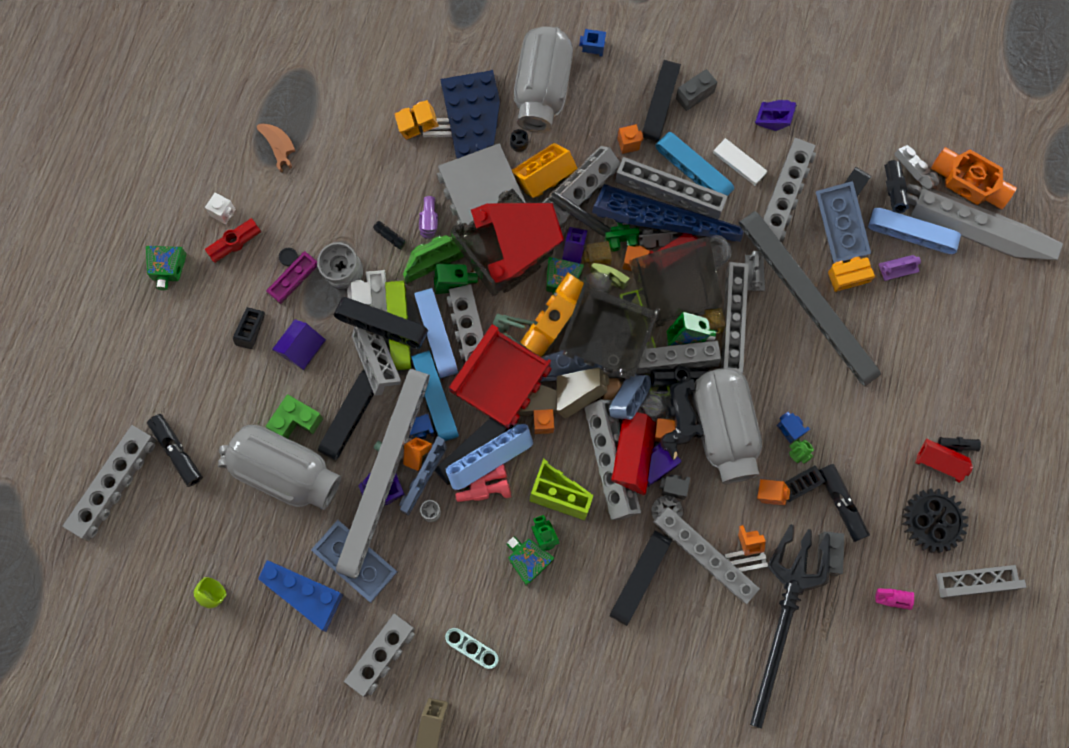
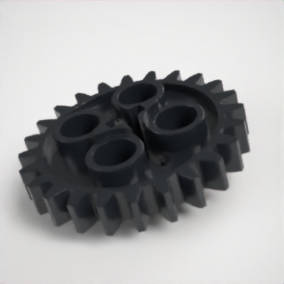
[902,488,968,553]

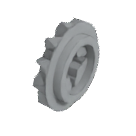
[651,495,683,520]

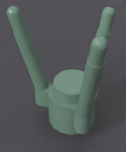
[493,314,538,347]

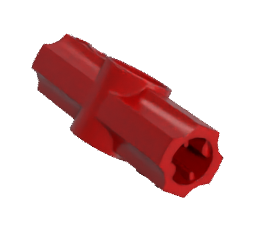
[204,218,261,263]

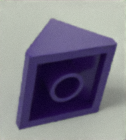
[272,319,326,371]

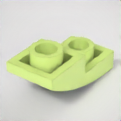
[590,263,630,290]

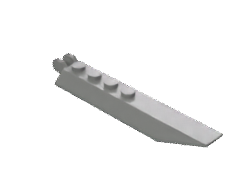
[907,184,1063,260]

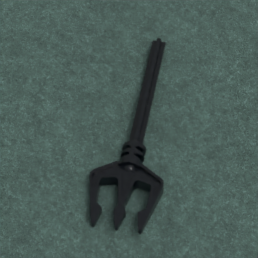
[750,524,830,729]

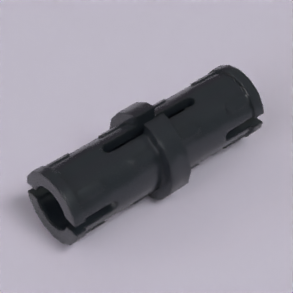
[938,436,981,452]

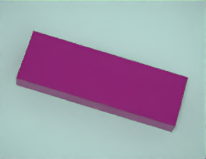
[266,251,317,304]

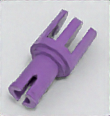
[419,196,438,239]

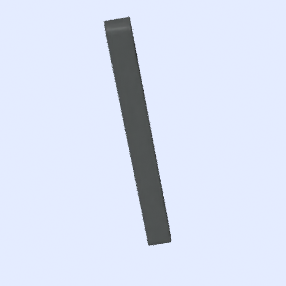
[739,211,881,386]

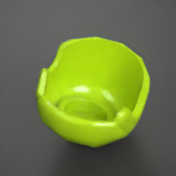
[193,577,227,609]

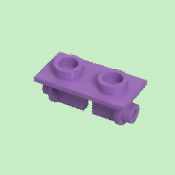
[878,255,921,281]

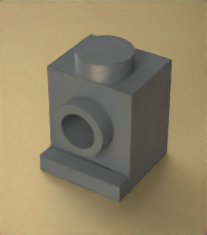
[659,475,691,500]

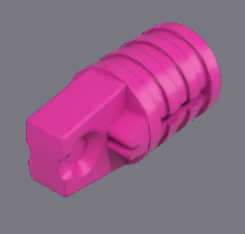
[875,588,914,610]

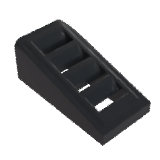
[233,307,265,349]
[785,465,825,502]

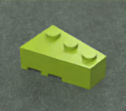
[529,458,594,520]

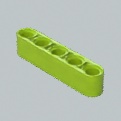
[385,280,412,371]

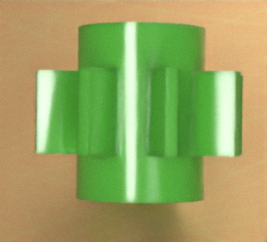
[789,439,814,464]

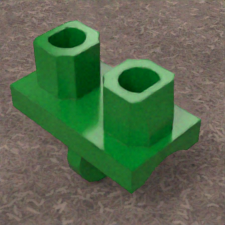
[604,222,639,252]
[531,515,560,551]

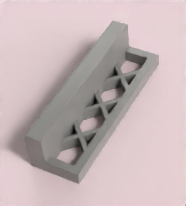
[352,327,401,396]
[936,565,1026,598]

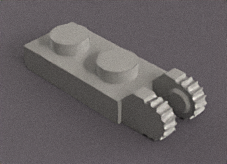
[894,145,940,189]

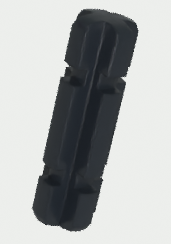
[373,221,406,249]

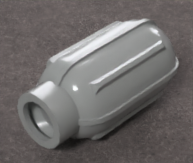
[514,26,573,133]
[692,369,762,484]
[225,424,341,510]

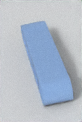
[868,208,961,254]
[414,288,458,379]
[446,424,533,490]

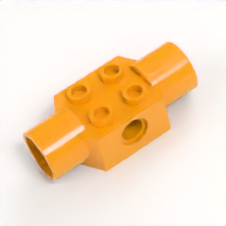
[520,272,590,357]

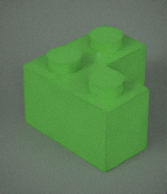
[265,394,324,439]

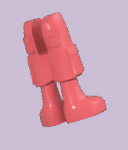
[454,464,512,502]

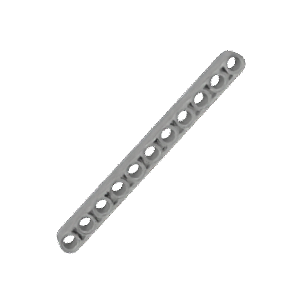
[336,369,430,579]

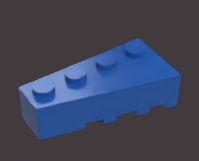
[258,560,344,632]

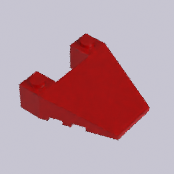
[471,203,564,283]

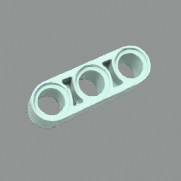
[445,628,499,669]

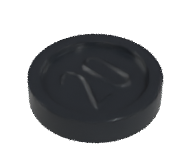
[279,248,298,266]

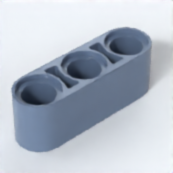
[609,375,651,420]

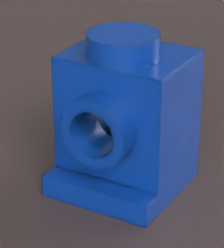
[579,29,606,57]
[777,411,810,444]
[409,414,435,439]

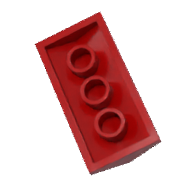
[611,412,657,495]

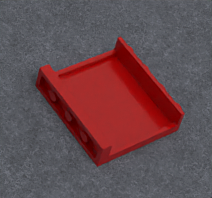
[449,324,552,429]

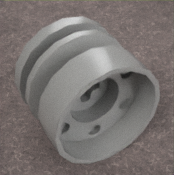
[317,242,363,289]

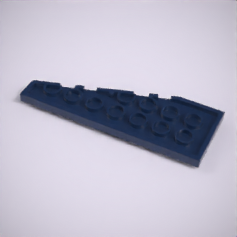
[440,70,500,159]
[592,184,744,242]

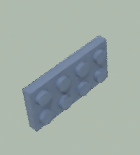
[815,181,871,263]
[311,520,398,603]

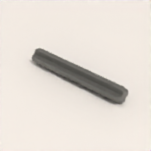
[548,191,611,237]

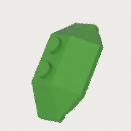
[403,235,473,284]

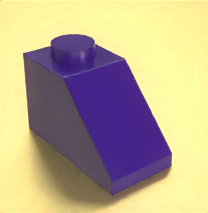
[562,227,588,264]
[647,444,682,487]

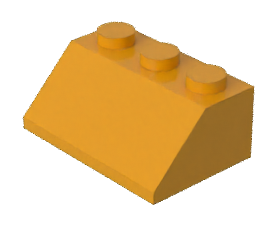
[512,143,577,198]

